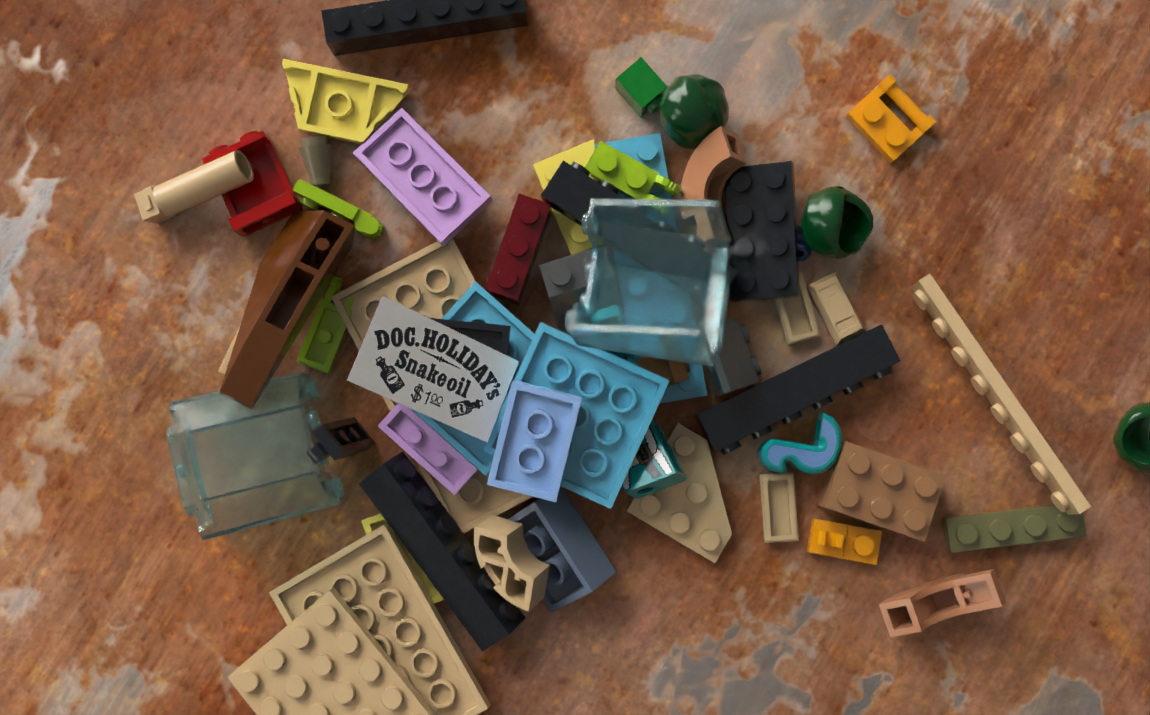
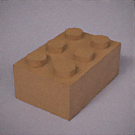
[817,441,946,542]

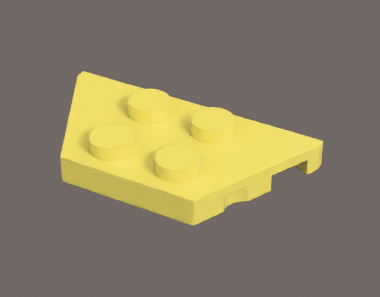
[282,59,410,145]

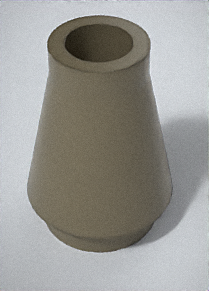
[298,136,332,186]

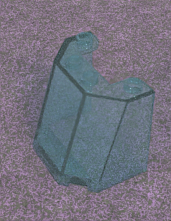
[565,199,730,366]
[166,372,344,540]

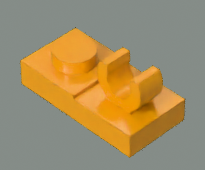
[807,518,882,565]

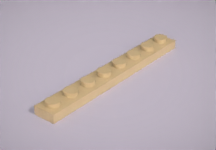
[911,274,1091,515]

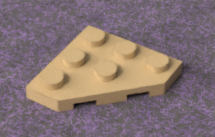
[626,423,732,563]

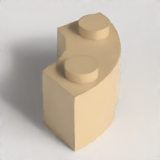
[474,515,550,612]

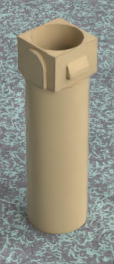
[134,150,254,224]

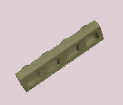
[942,504,1086,553]

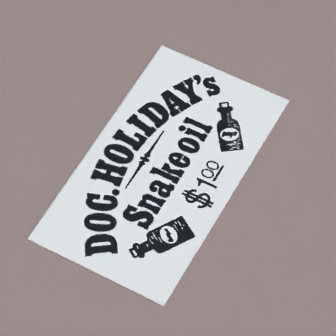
[347,295,519,443]

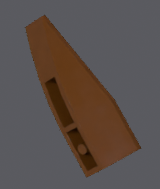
[220,210,354,409]

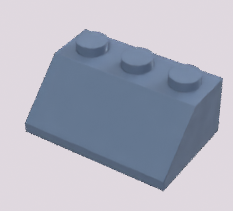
[508,486,616,613]

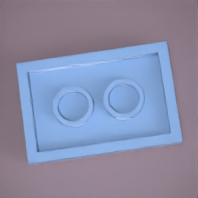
[487,380,583,502]

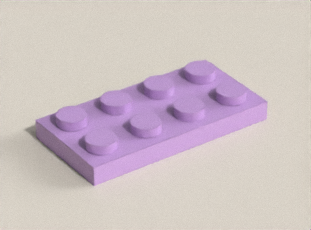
[353,108,493,247]

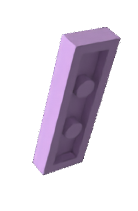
[378,403,478,495]

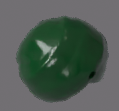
[658,74,729,149]
[801,186,873,259]
[1113,402,1150,474]

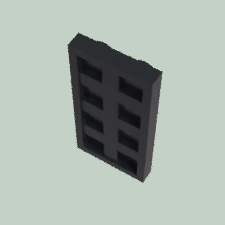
[726,161,800,302]

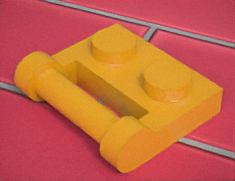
[845,74,937,164]

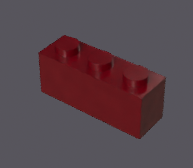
[485,193,552,305]

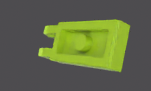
[585,141,681,214]
[293,179,384,240]
[296,277,357,374]

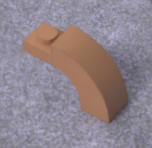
[680,126,747,247]
[879,569,1007,638]

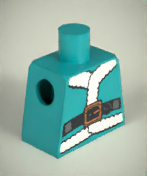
[621,420,687,499]

